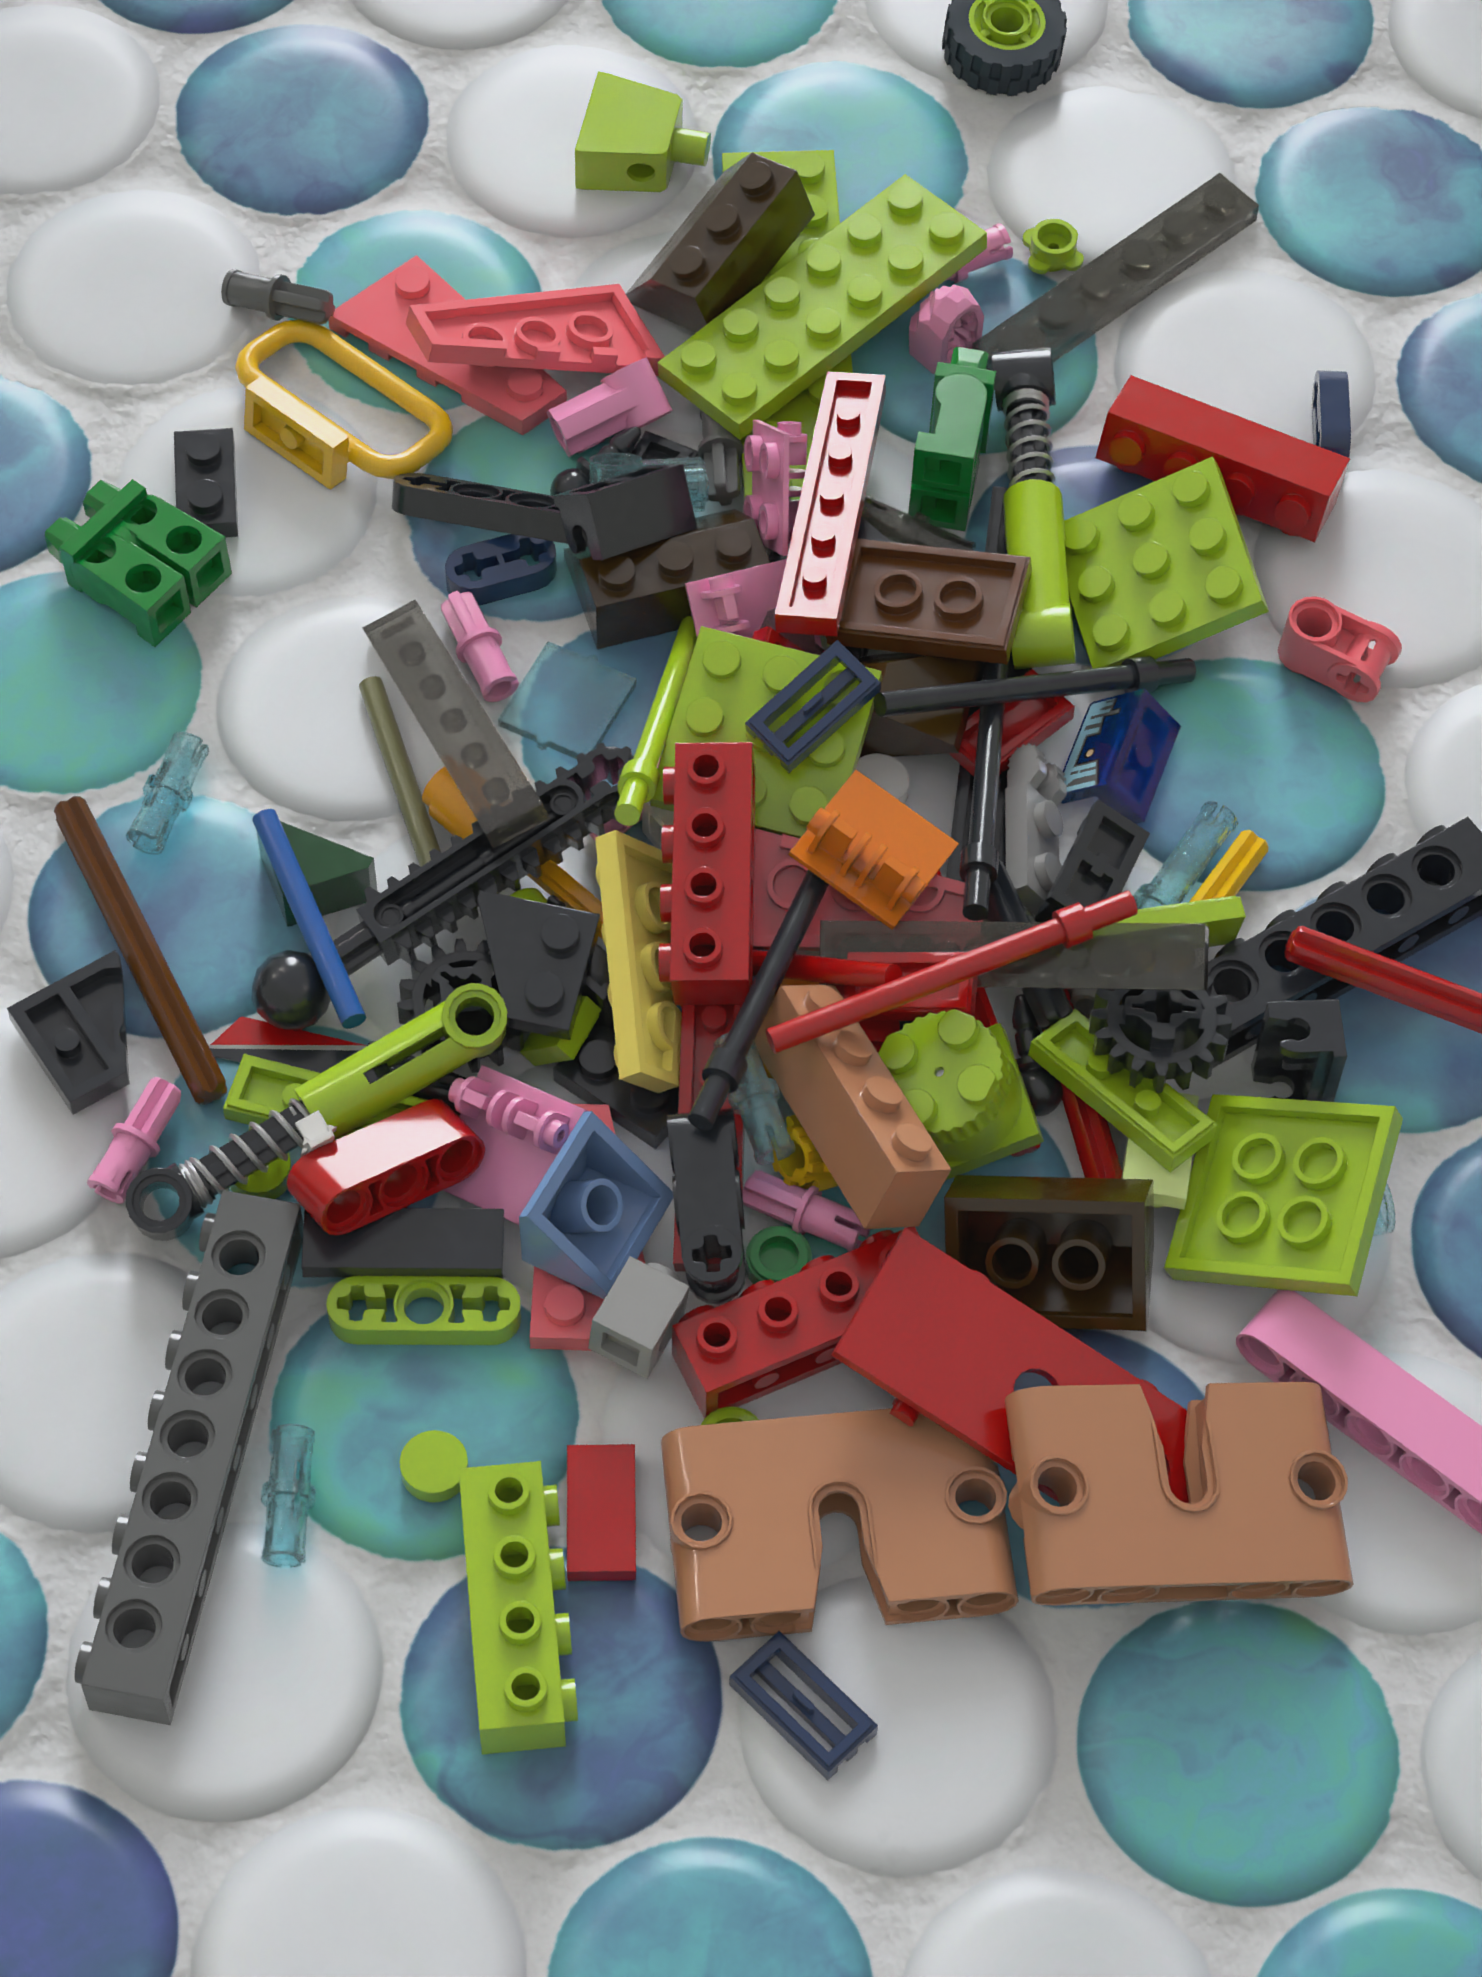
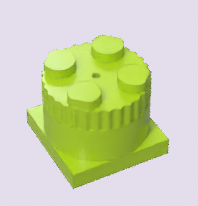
[878,1009,1044,1181]

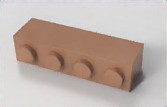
[752,985,951,1229]

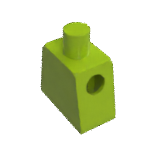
[575,71,711,192]

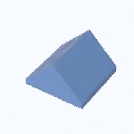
[519,1111,673,1299]

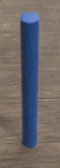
[252,809,367,1029]

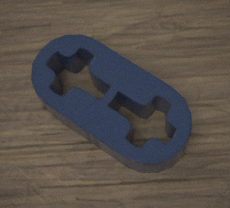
[1312,370,1351,458]
[445,534,557,606]

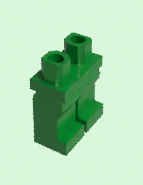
[908,347,996,532]
[44,479,232,647]

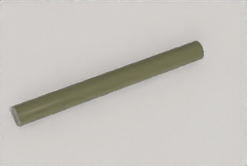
[359,676,441,867]

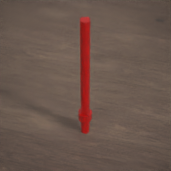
[765,890,1138,1054]

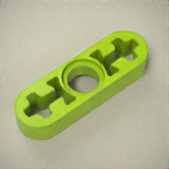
[326,1276,521,1345]

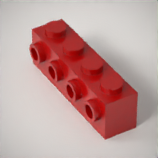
[1095,375,1350,543]
[658,742,756,1005]
[672,1226,920,1419]

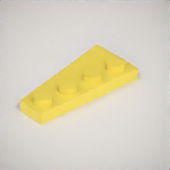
[595,830,682,1093]

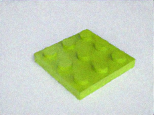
[1064,456,1269,668]
[649,626,882,838]
[1164,1094,1403,1297]

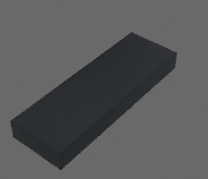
[301,1208,504,1279]

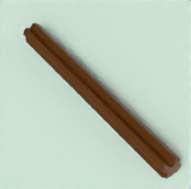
[54,796,227,1105]

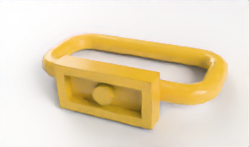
[235,319,453,490]

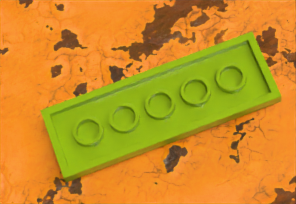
[657,174,987,440]

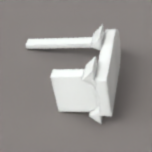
[289,1106,337,1158]

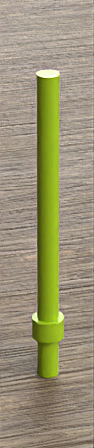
[614,616,697,826]

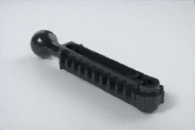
[252,743,634,1031]

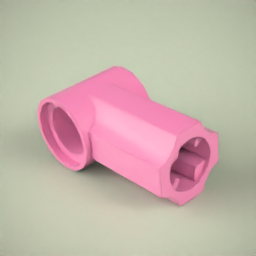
[546,357,673,457]

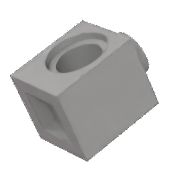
[588,1256,690,1379]

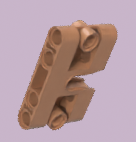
[1004,1382,1354,1605]
[661,1408,1019,1641]

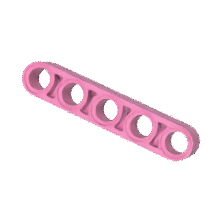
[1236,1289,1482,1534]

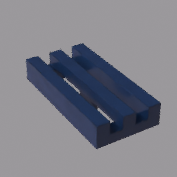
[745,640,881,773]
[729,1631,878,1781]

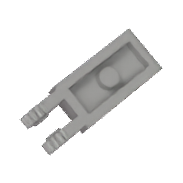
[1005,743,1067,916]

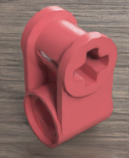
[1278,596,1402,702]

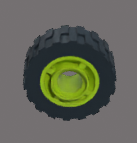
[942,0,1067,96]

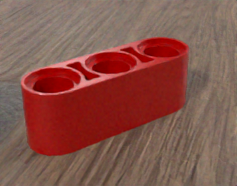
[287,1099,485,1235]

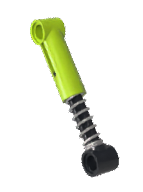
[992,347,1076,670]
[126,983,507,1241]

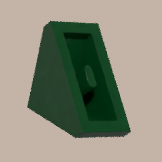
[256,821,378,927]

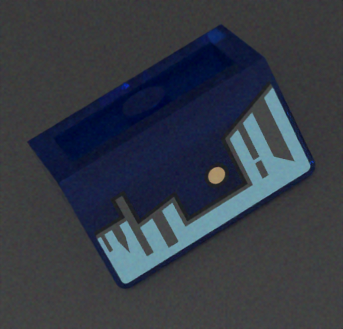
[1061,688,1181,824]

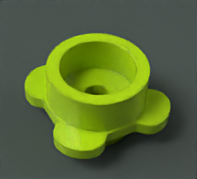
[1022,219,1084,274]

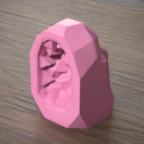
[909,284,984,374]

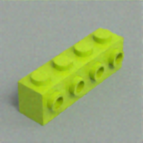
[458,1461,578,1755]

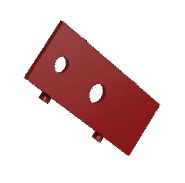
[831,1227,1189,1503]

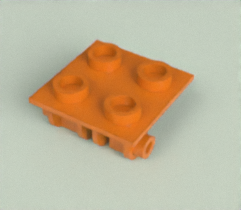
[788,770,959,930]

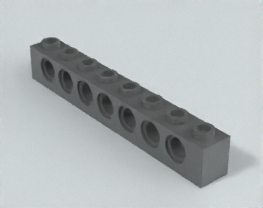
[74,1190,304,1725]

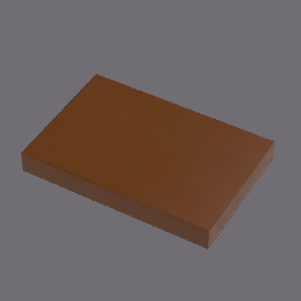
[826,539,1032,665]

